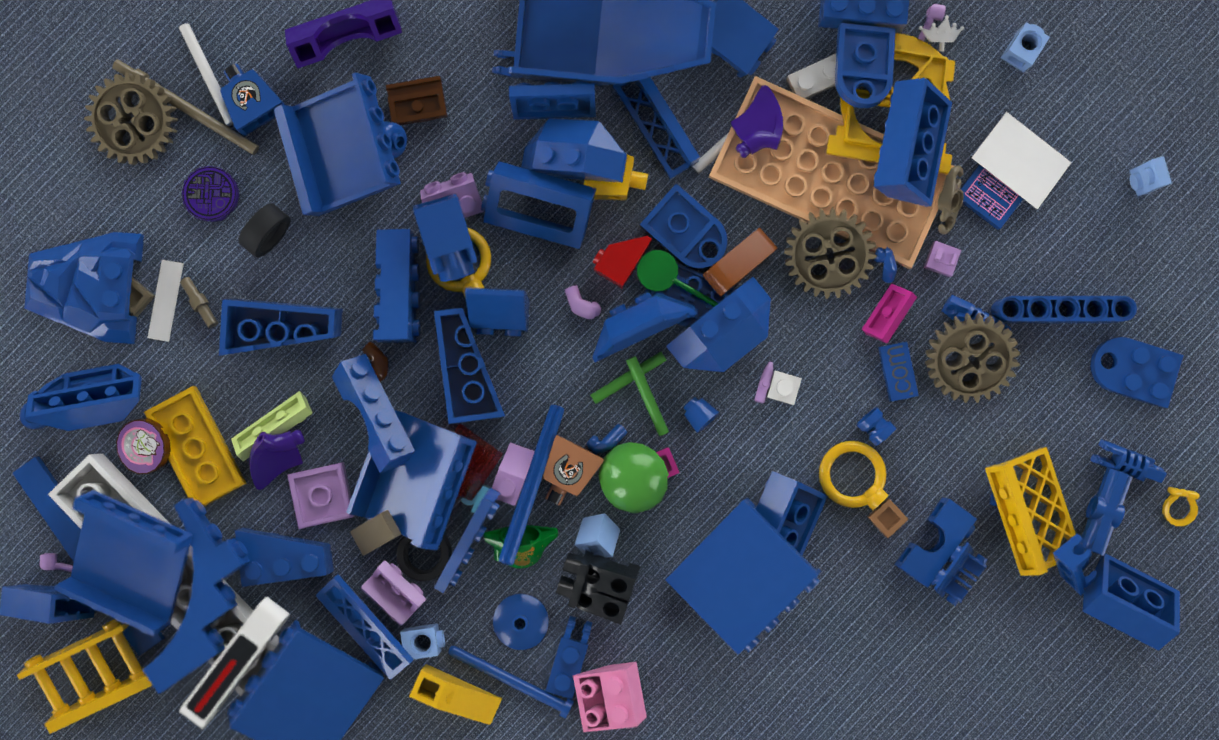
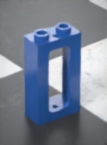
[481,161,596,249]

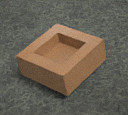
[867,498,909,538]

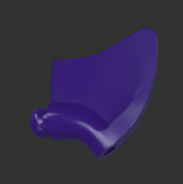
[730,85,783,158]
[249,429,305,490]

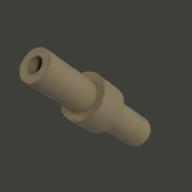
[180,277,218,328]

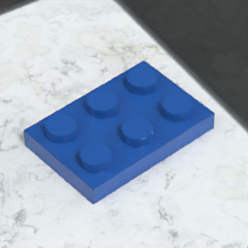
[509,81,596,120]

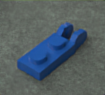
[545,616,593,699]

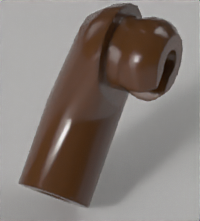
[362,341,389,382]

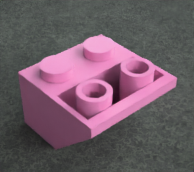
[573,662,647,732]

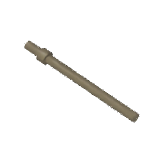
[112,59,259,155]

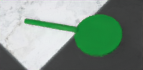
[637,250,719,307]

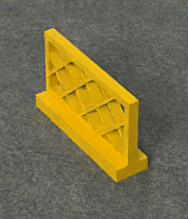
[985,447,1076,576]

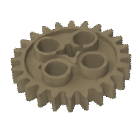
[84,73,178,165]
[784,207,876,299]
[925,313,1020,403]

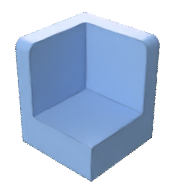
[575,513,620,558]

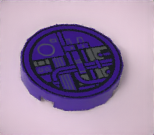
[182,166,240,222]

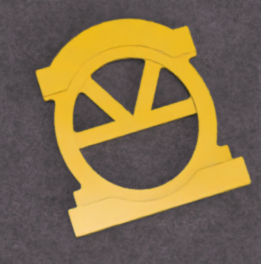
[826,33,955,174]

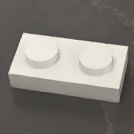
[786,54,836,99]

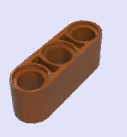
[702,227,778,297]

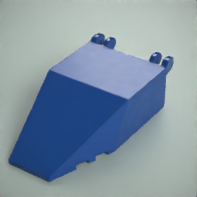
[492,0,717,86]

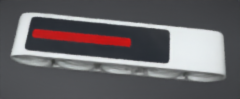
[179,597,290,729]

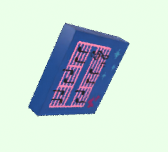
[960,164,1023,230]

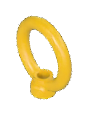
[426,227,491,298]
[819,441,888,510]

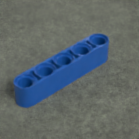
[991,296,1137,324]

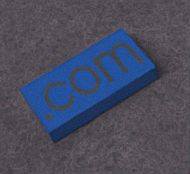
[878,342,919,402]

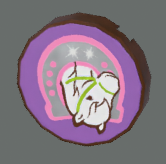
[116,418,171,474]

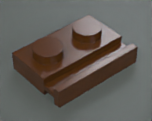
[385,76,448,125]

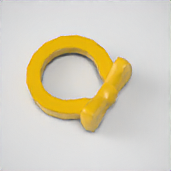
[1162,487,1200,526]

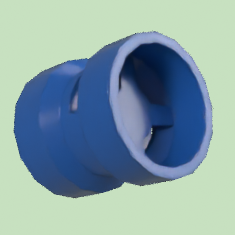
[856,407,896,446]

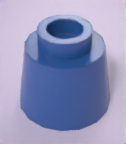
[683,397,720,433]

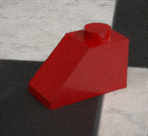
[592,236,652,289]

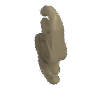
[938,166,964,235]

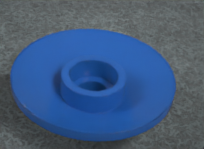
[493,593,549,650]

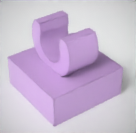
[924,241,961,277]

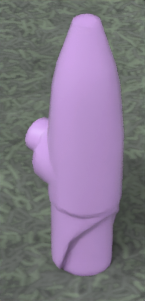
[754,361,773,404]

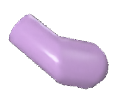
[565,285,601,319]

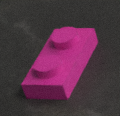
[861,283,917,344]

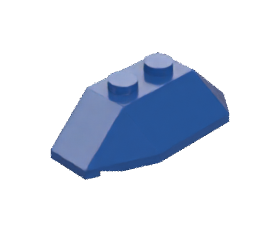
[521,118,627,183]
[666,277,771,372]
[592,292,697,362]
[25,364,142,431]

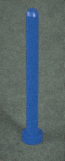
[448,646,574,719]

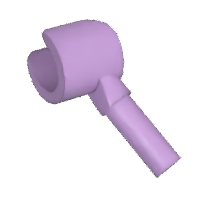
[918,4,946,41]
[40,553,73,572]

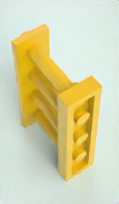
[17,619,153,734]

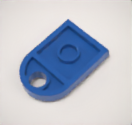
[835,23,896,108]
[639,183,727,270]
[1090,337,1184,408]

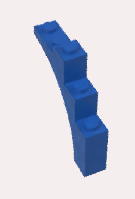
[143,497,250,694]

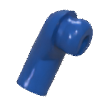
[874,247,897,283]

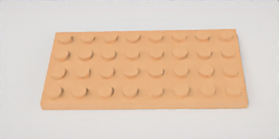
[708,76,954,269]

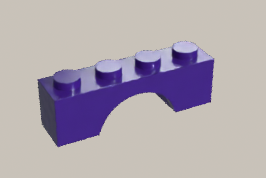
[285,0,403,69]

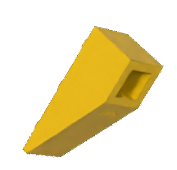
[409,664,502,725]

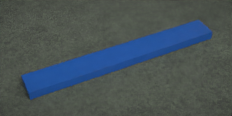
[12,457,165,656]

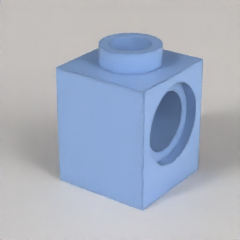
[1001,22,1050,73]
[400,623,445,659]

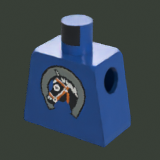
[220,64,286,136]

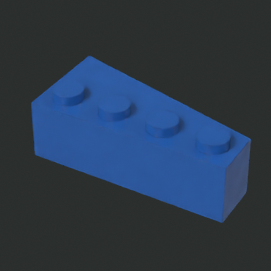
[373,229,421,343]
[219,298,343,356]
[434,308,505,424]

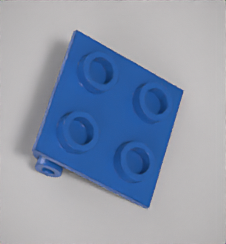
[934,542,988,606]

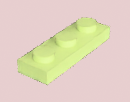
[231,391,312,462]

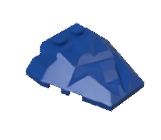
[24,232,144,344]

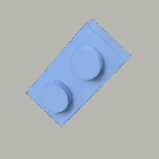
[1129,156,1172,197]

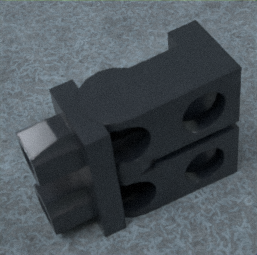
[556,550,640,625]

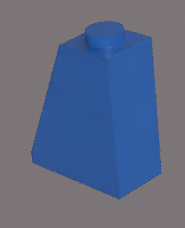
[0,584,95,624]

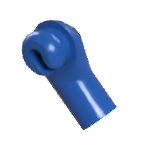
[586,424,627,455]

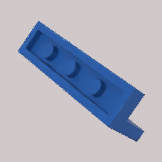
[613,77,700,180]
[315,574,414,680]

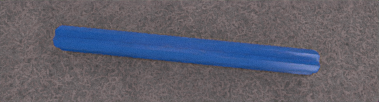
[499,405,564,565]

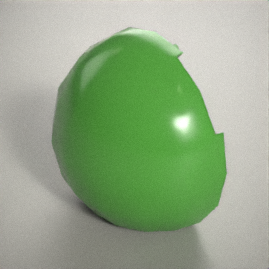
[599,442,669,513]

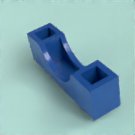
[332,354,415,474]

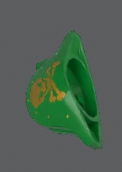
[484,525,558,569]

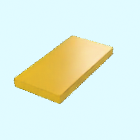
[144,386,247,506]

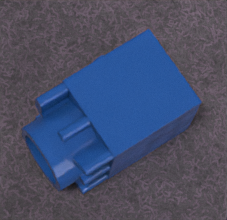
[413,193,477,282]

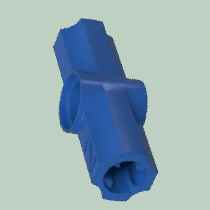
[1081,468,1133,556]

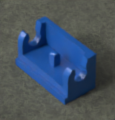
[1053,534,1097,596]

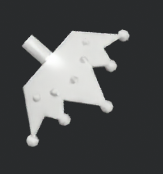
[919,15,964,51]

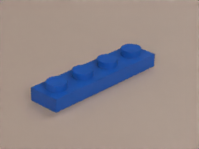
[434,488,500,594]

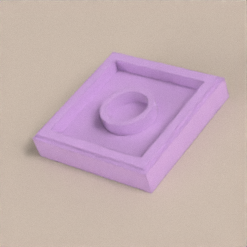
[287,462,355,529]

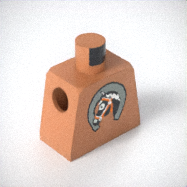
[542,435,604,506]

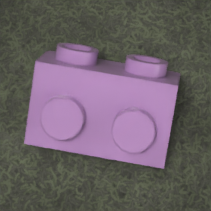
[420,172,484,218]
[361,560,426,626]

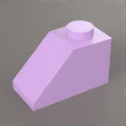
[492,442,535,506]

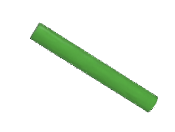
[590,351,667,404]
[626,356,669,436]

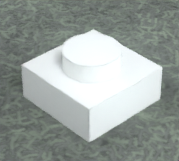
[766,371,802,405]

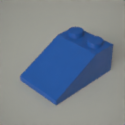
[465,288,530,337]

